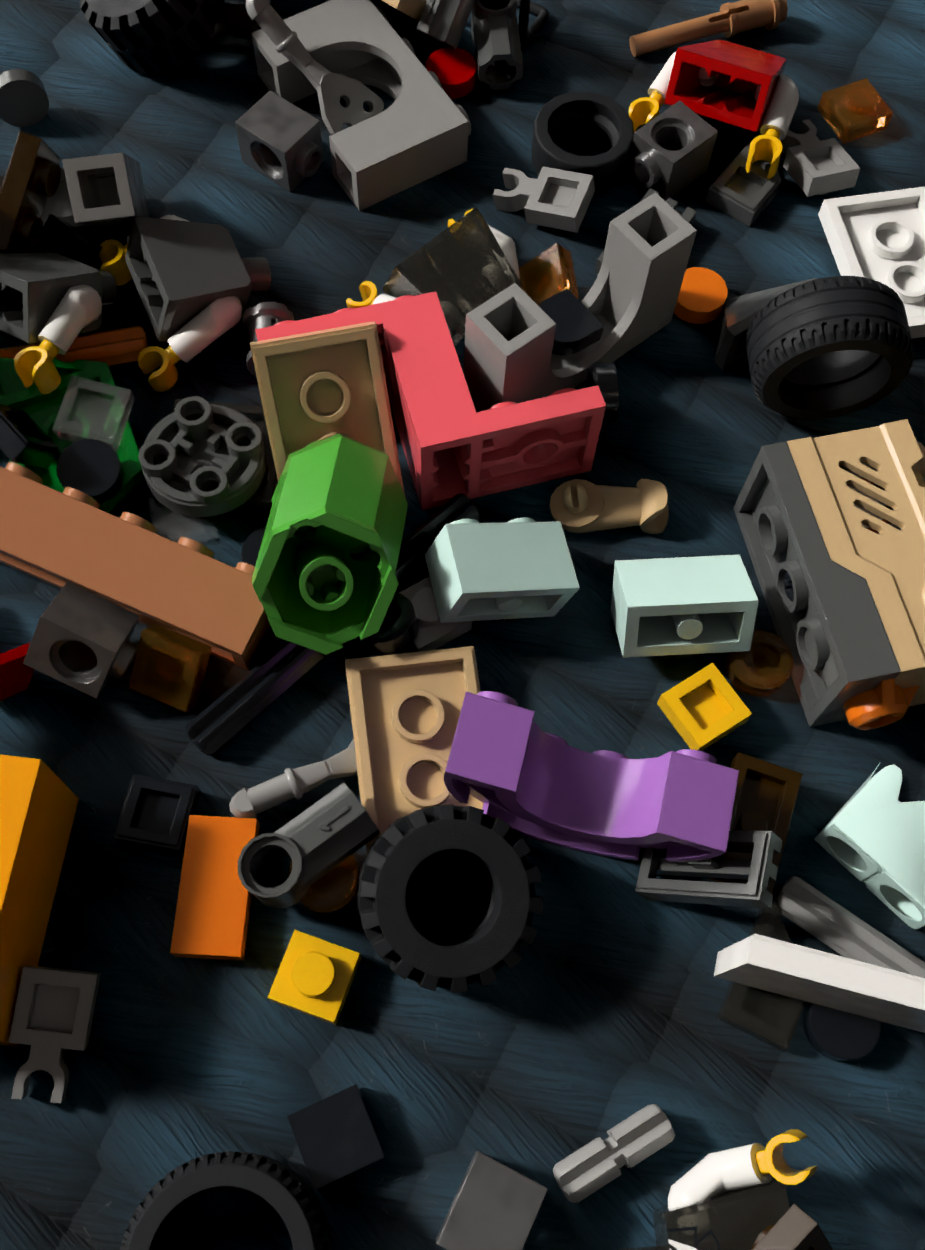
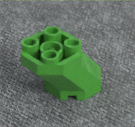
[252,433,408,655]

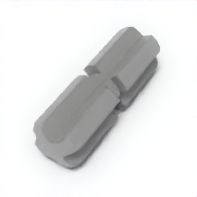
[552,1104,675,1203]

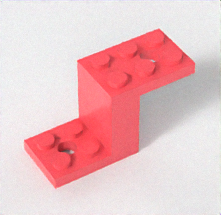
[255,291,606,510]

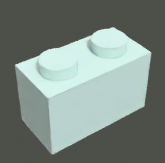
[425,517,580,623]
[611,554,759,658]

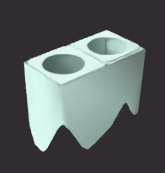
[814,762,925,930]

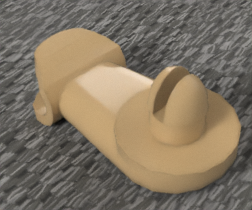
[550,479,669,534]

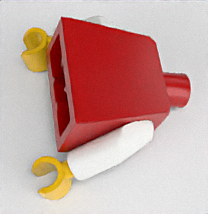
[629,40,799,179]

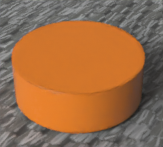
[674,267,728,324]

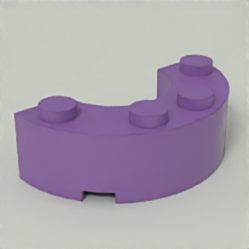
[443,691,739,862]

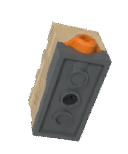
[733,419,925,730]

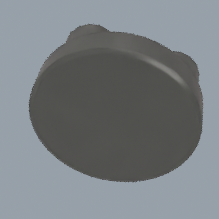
[138,396,267,517]

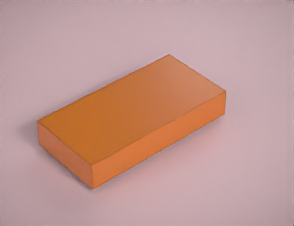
[170,815,260,961]

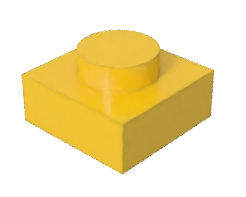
[657,662,752,751]
[267,929,361,1025]

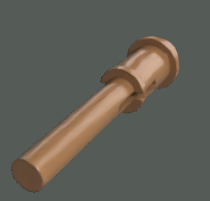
[629,0,788,57]

